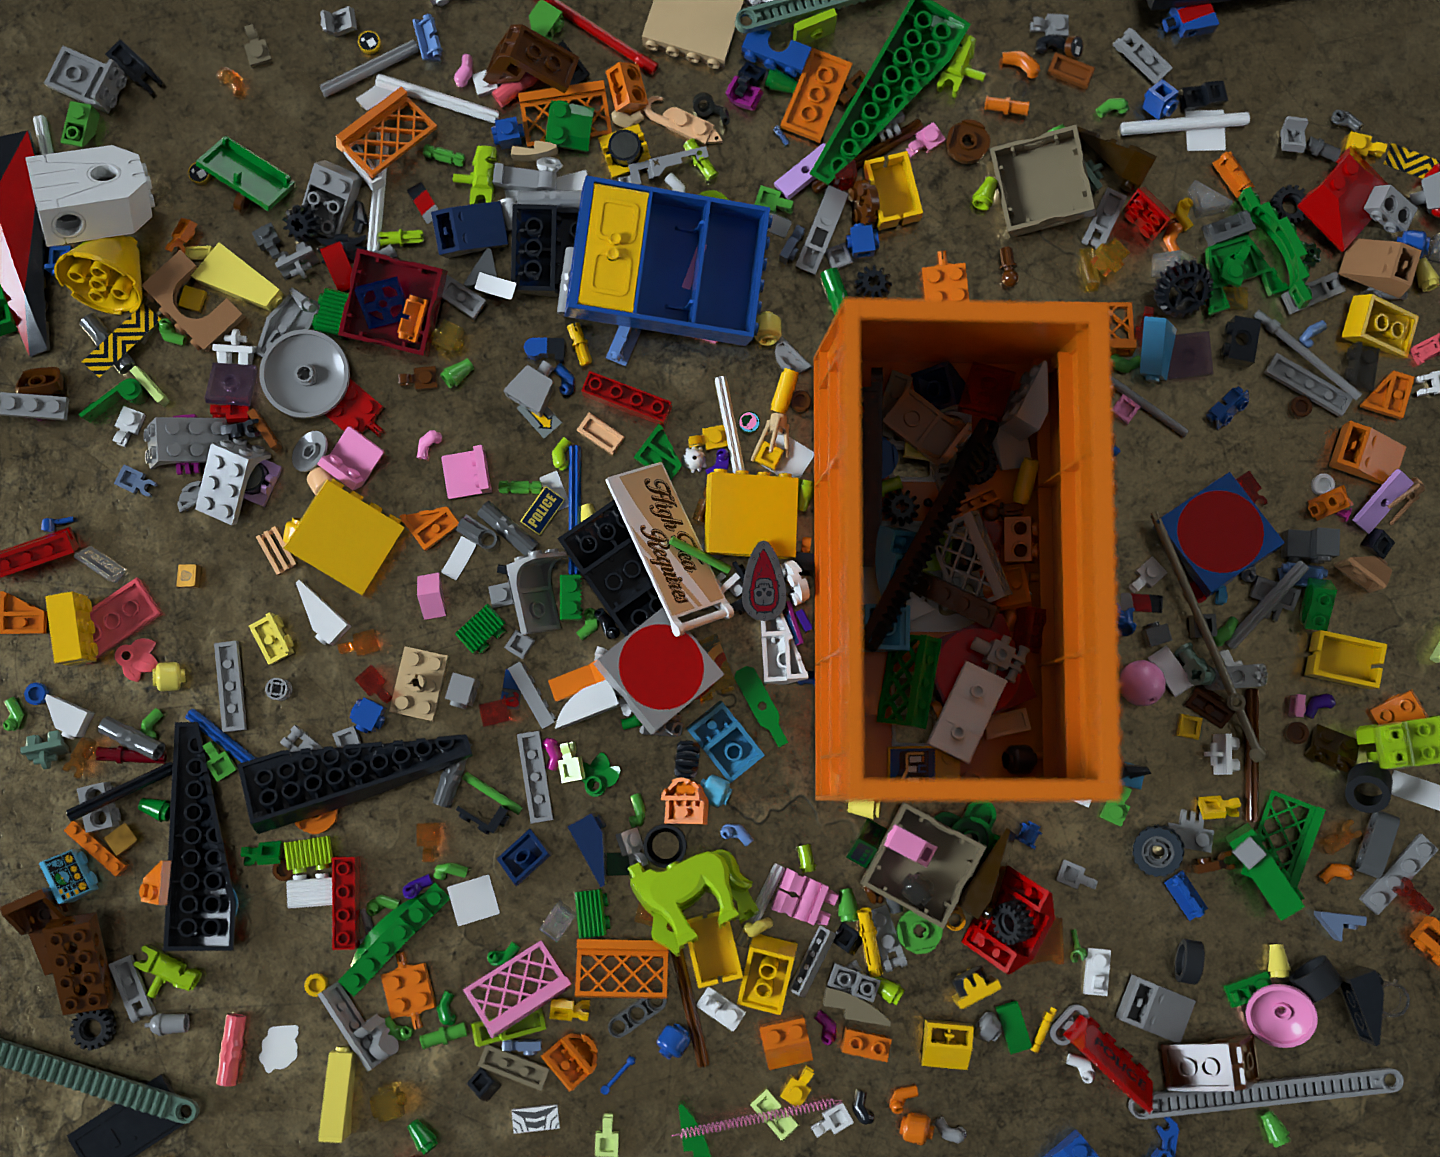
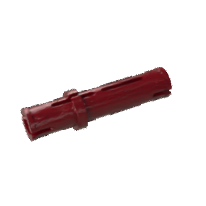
[96,746,167,764]

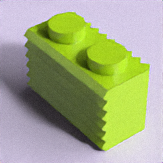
[284,836,333,874]

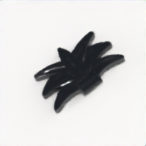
[316,234,367,264]

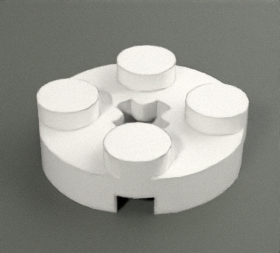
[780,560,810,606]

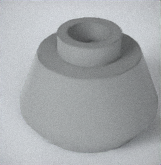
[973,1012,1002,1042]

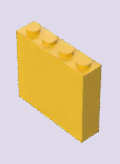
[704,469,798,559]
[283,479,404,595]

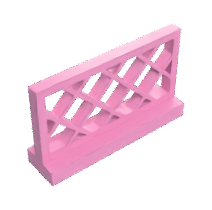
[463,941,571,1039]

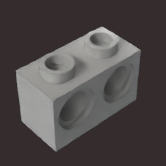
[1363,185,1418,233]
[445,672,480,709]
[77,782,121,833]

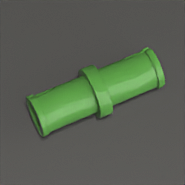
[419,1022,468,1050]

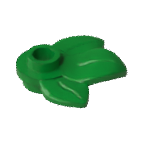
[581,752,621,797]

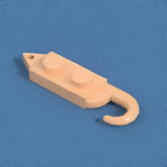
[644,96,722,146]

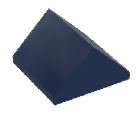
[497,829,553,886]

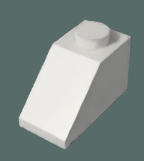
[45,694,95,740]

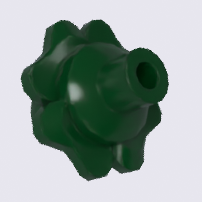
[1303,242,1321,267]

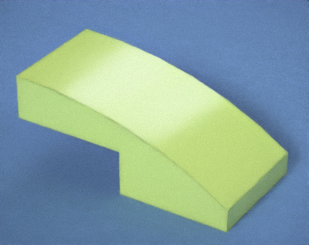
[750,1089,800,1141]

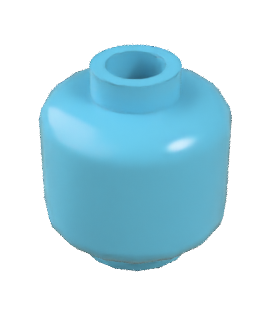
[700,774,733,808]

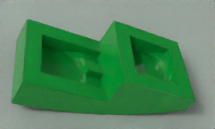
[995,1000,1032,1055]

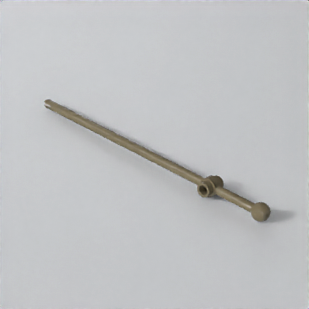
[1150,511,1268,762]

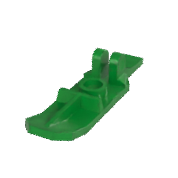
[734,666,789,748]

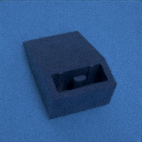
[431,201,509,258]

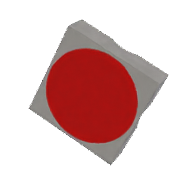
[594,607,724,734]

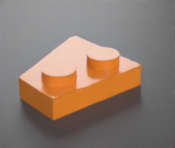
[1360,370,1415,420]
[399,506,459,551]
[0,591,47,635]
[139,860,171,905]

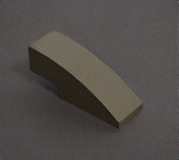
[823,985,891,1026]

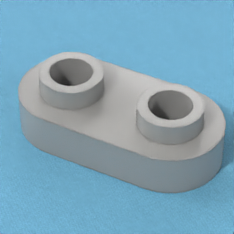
[1050,1004,1089,1045]

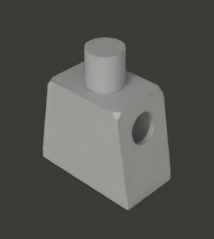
[504,361,555,417]

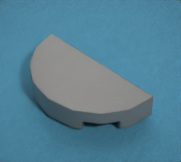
[775,336,812,374]
[177,481,202,513]

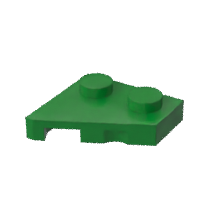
[634,424,682,482]

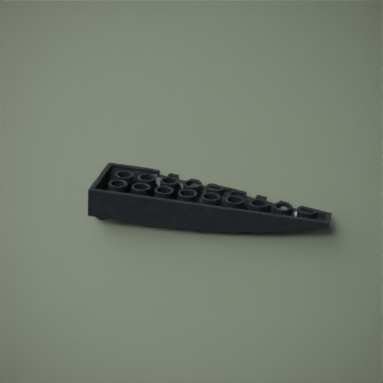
[237,734,473,834]

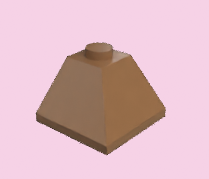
[1334,556,1392,593]

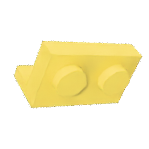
[249,612,294,665]

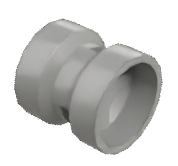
[265,678,293,701]

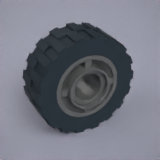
[1132,824,1185,877]

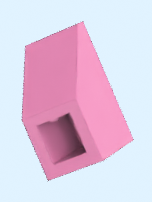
[884,824,937,868]

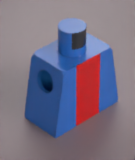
[1163,3,1220,38]

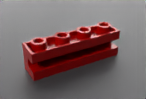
[581,371,672,427]
[0,527,79,578]
[332,856,360,950]

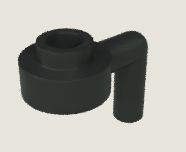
[692,92,730,125]

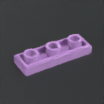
[774,143,826,200]
[1352,469,1414,534]

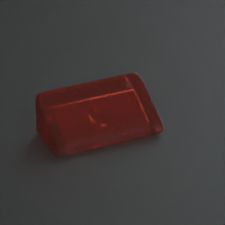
[833,160,858,191]

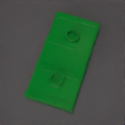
[196,136,295,211]

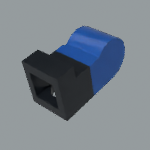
[524,337,566,364]

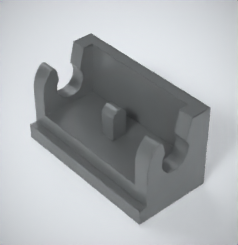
[1201,210,1256,246]

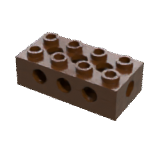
[43,912,116,1015]

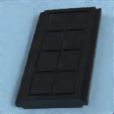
[67,1074,189,1157]

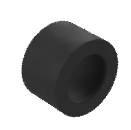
[1345,762,1393,813]
[643,824,687,868]
[1289,955,1343,1003]

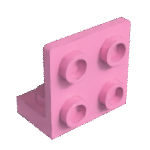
[317,426,384,490]
[441,445,492,499]

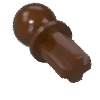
[1000,247,1019,287]
[982,502,1024,522]

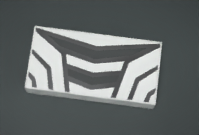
[512,1104,560,1133]

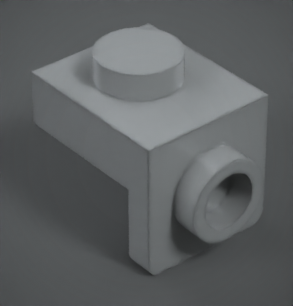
[320,6,357,37]
[1280,116,1308,153]

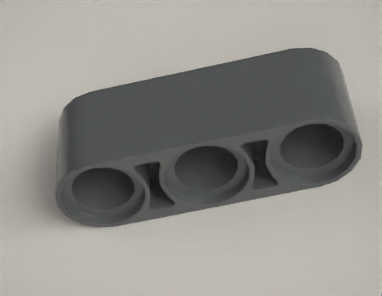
[1355,811,1400,879]
[608,988,667,1038]

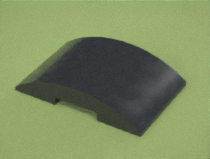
[511,204,579,297]
[557,500,663,637]

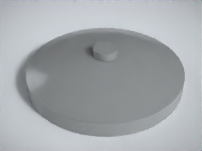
[260,329,350,418]

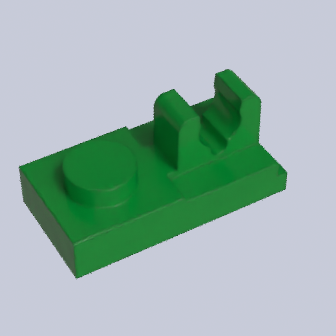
[1223,970,1273,1008]

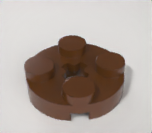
[946,119,990,164]
[848,179,880,224]

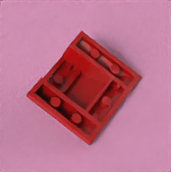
[1297,146,1389,252]
[962,864,1055,975]

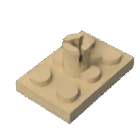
[389,646,449,721]

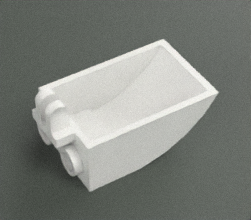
[555,680,632,730]

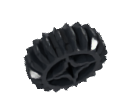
[1153,259,1214,318]

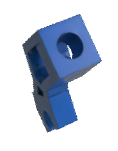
[1150,1117,1179,1157]

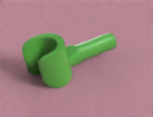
[1070,929,1087,963]

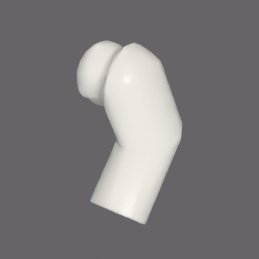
[664,173,686,193]
[1066,1053,1096,1084]

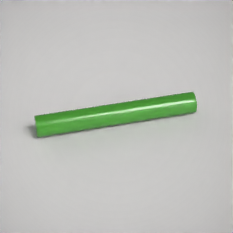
[669,536,731,574]
[462,772,523,815]

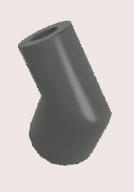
[1332,109,1364,133]

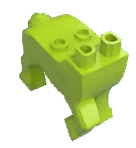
[1355,715,1440,769]
[628,849,759,957]

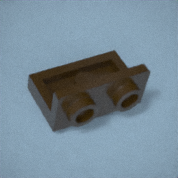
[1305,724,1359,772]

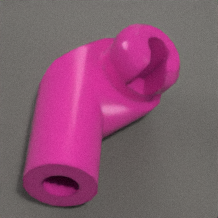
[542,738,562,771]

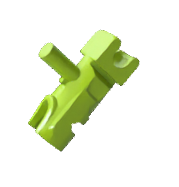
[936,34,986,98]
[453,145,497,205]
[134,944,202,998]

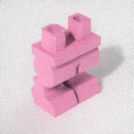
[770,867,839,926]

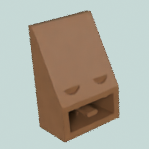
[1338,238,1422,299]

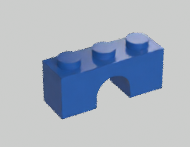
[741,29,812,78]

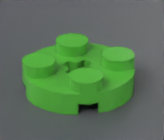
[897,910,943,954]

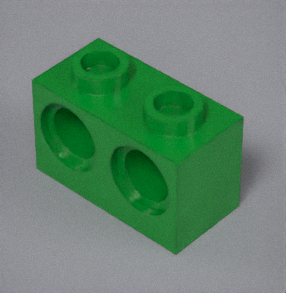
[1299,578,1337,631]

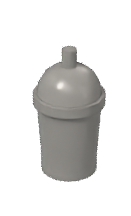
[144,1013,190,1036]

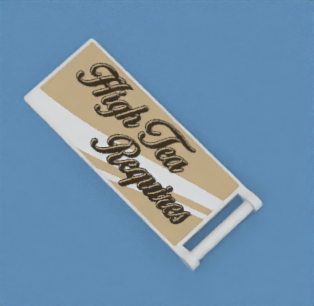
[606,462,734,637]

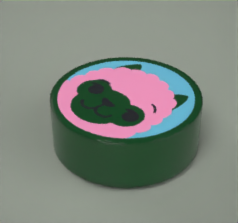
[738,411,760,434]

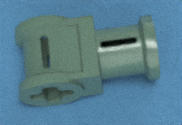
[1174,642,1216,685]

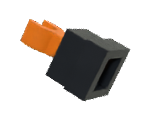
[795,537,815,576]

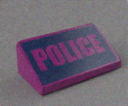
[782,601,804,647]

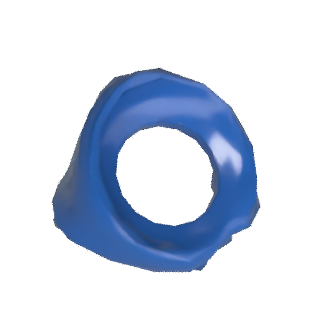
[1116,603,1137,636]

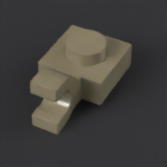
[244,24,273,68]

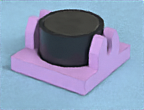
[244,460,283,507]

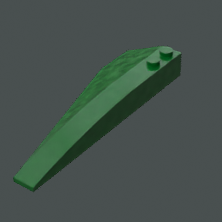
[809,0,971,185]

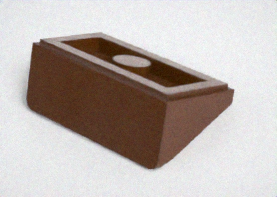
[1184,684,1235,729]

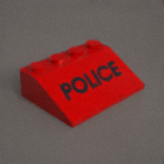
[1063,1015,1153,1114]

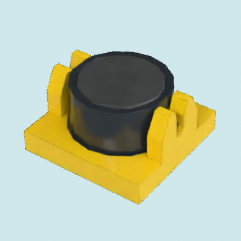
[598,124,651,180]
[952,966,1002,1009]

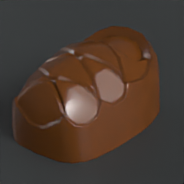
[15,367,64,396]

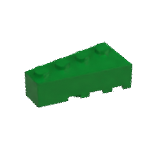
[1225,823,1305,921]

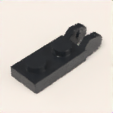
[105,39,163,95]

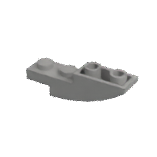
[795,185,848,275]

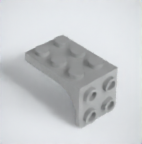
[44,46,127,114]
[144,417,229,469]
[195,437,271,525]
[506,548,567,635]

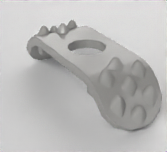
[1203,664,1268,690]

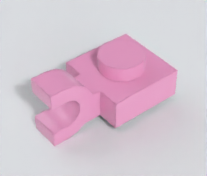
[906,122,946,157]

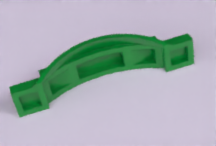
[1238,187,1312,310]
[338,882,450,997]

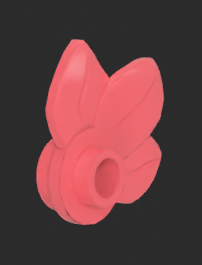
[115,638,158,682]

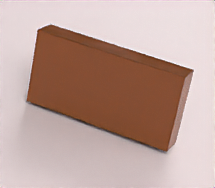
[1047,52,1095,90]
[247,408,282,452]

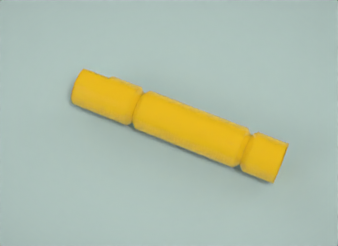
[1030,1007,1057,1053]

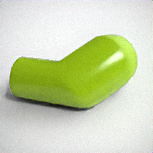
[552,437,572,471]

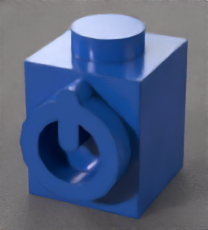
[1142,79,1179,120]
[491,117,525,150]
[846,223,879,259]
[349,697,387,734]

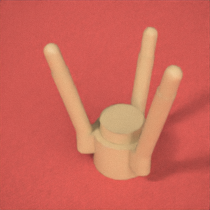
[750,413,790,462]

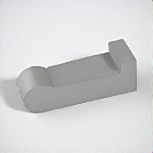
[493,163,557,191]

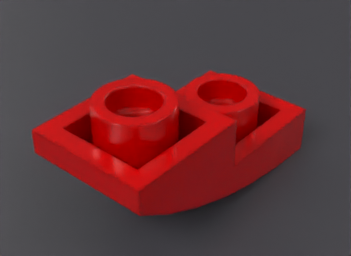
[320,241,352,292]

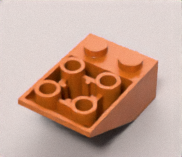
[1329,421,1406,485]

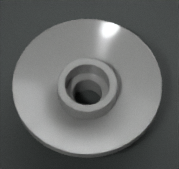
[292,431,328,472]

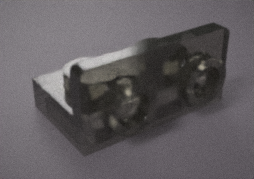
[1343,341,1380,393]

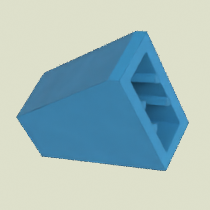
[1140,316,1177,383]

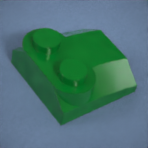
[545,100,595,152]

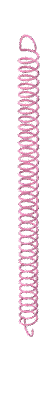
[672,1098,842,1139]

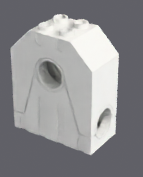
[25,145,155,247]

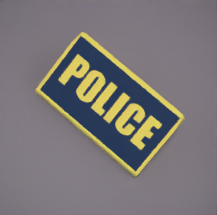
[520,486,565,536]

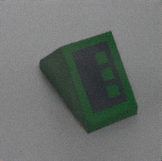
[846,818,887,869]

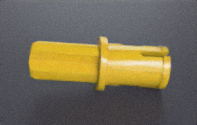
[567,322,592,366]

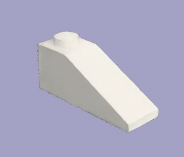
[296,580,352,646]

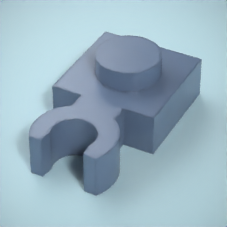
[779,224,805,265]
[114,464,158,497]
[502,1039,543,1055]

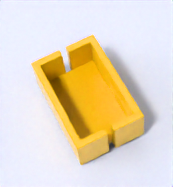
[863,151,923,231]
[45,591,98,666]
[1304,630,1387,690]
[686,910,743,989]

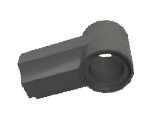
[456,514,500,552]

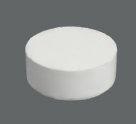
[1311,473,1335,496]

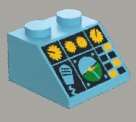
[39,849,99,904]

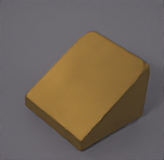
[104,823,138,857]

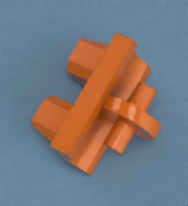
[1308,485,1354,521]

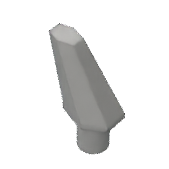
[289,287,316,313]

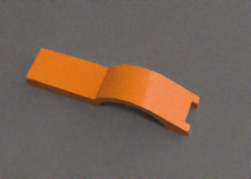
[548,660,606,702]

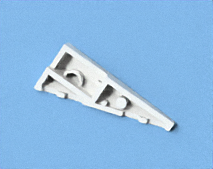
[760,613,808,686]

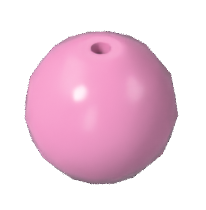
[1119,660,1166,707]

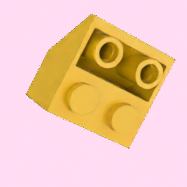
[921,1019,974,1070]

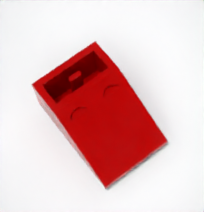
[1122,187,1176,240]

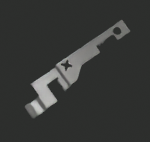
[618,146,709,185]

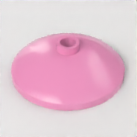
[1246,984,1318,1048]

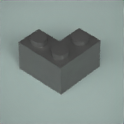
[1281,528,1340,564]

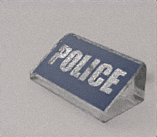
[74,546,126,583]

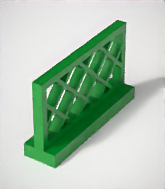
[876,634,942,729]
[1240,790,1326,889]

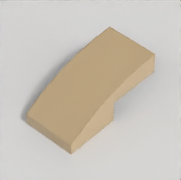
[511,140,558,162]

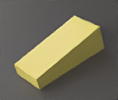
[185,246,213,261]

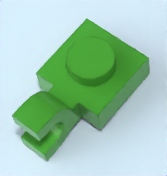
[754,185,794,215]
[203,741,238,782]
[1099,786,1132,827]

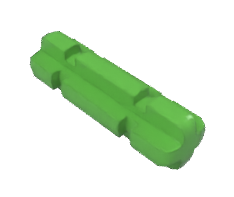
[423,144,465,166]
[498,481,542,494]

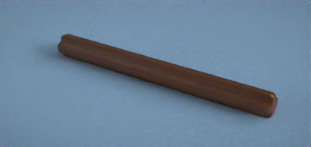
[811,119,924,193]
[1245,688,1259,822]
[670,949,709,1068]

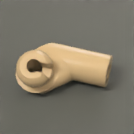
[611,110,644,128]

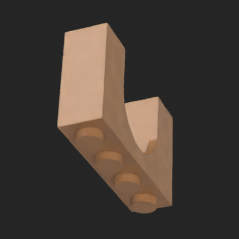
[142,250,246,353]

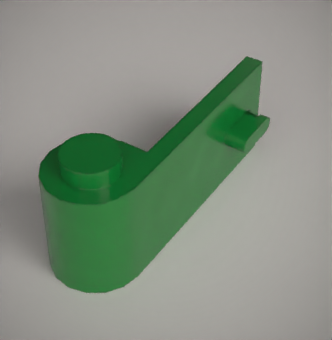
[79,378,149,422]

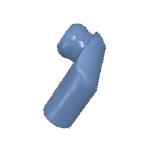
[1299,320,1327,349]
[720,824,754,847]

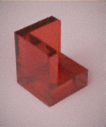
[479,699,512,727]

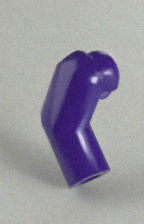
[705,448,731,475]
[1304,693,1336,719]
[402,874,434,899]

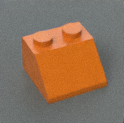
[759,1014,813,1070]

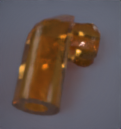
[217,67,244,96]

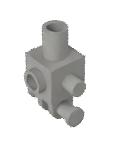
[970,635,1030,684]

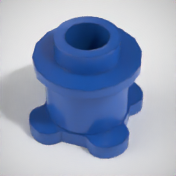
[1015,821,1042,849]

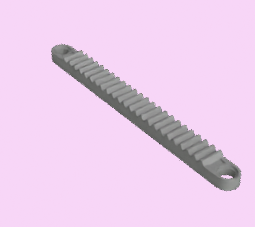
[1128,1067,1404,1119]

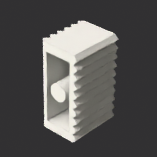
[286,873,332,908]

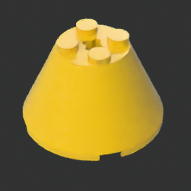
[54,235,143,315]

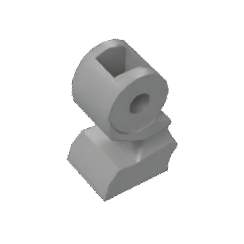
[353,1014,399,1060]

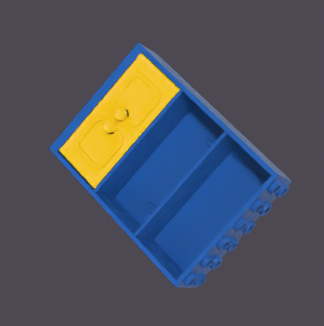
[564,175,773,346]

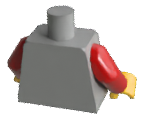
[1410,163,1440,218]

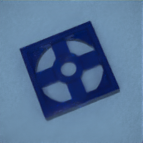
[355,276,410,329]

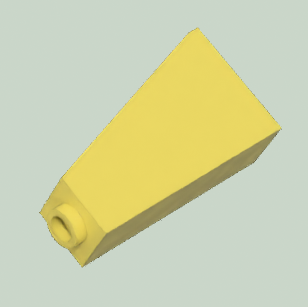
[191,242,285,312]
[318,1046,356,1143]

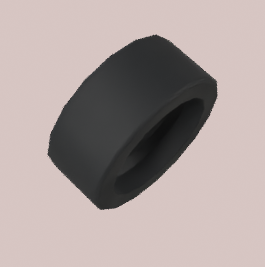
[1175,939,1205,985]

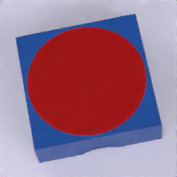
[1153,472,1285,598]

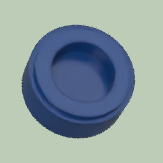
[24,683,49,705]

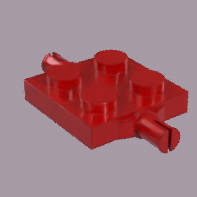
[325,379,384,437]

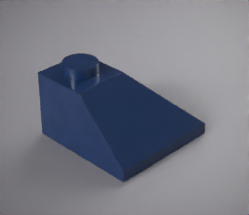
[911,361,971,413]

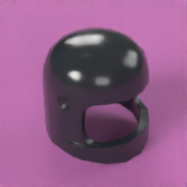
[951,539,982,572]

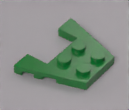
[1205,234,1289,316]

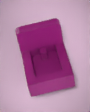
[725,76,764,111]

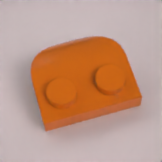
[661,777,709,825]
[541,1033,598,1092]

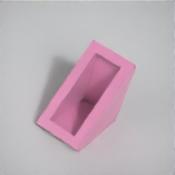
[417,573,447,620]

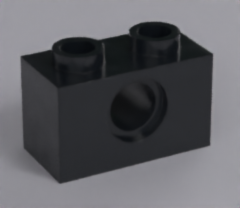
[1221,315,1262,368]

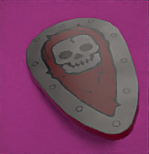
[742,540,787,621]

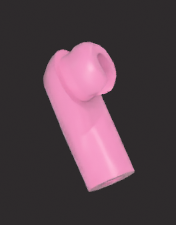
[454,54,473,87]
[417,430,442,460]

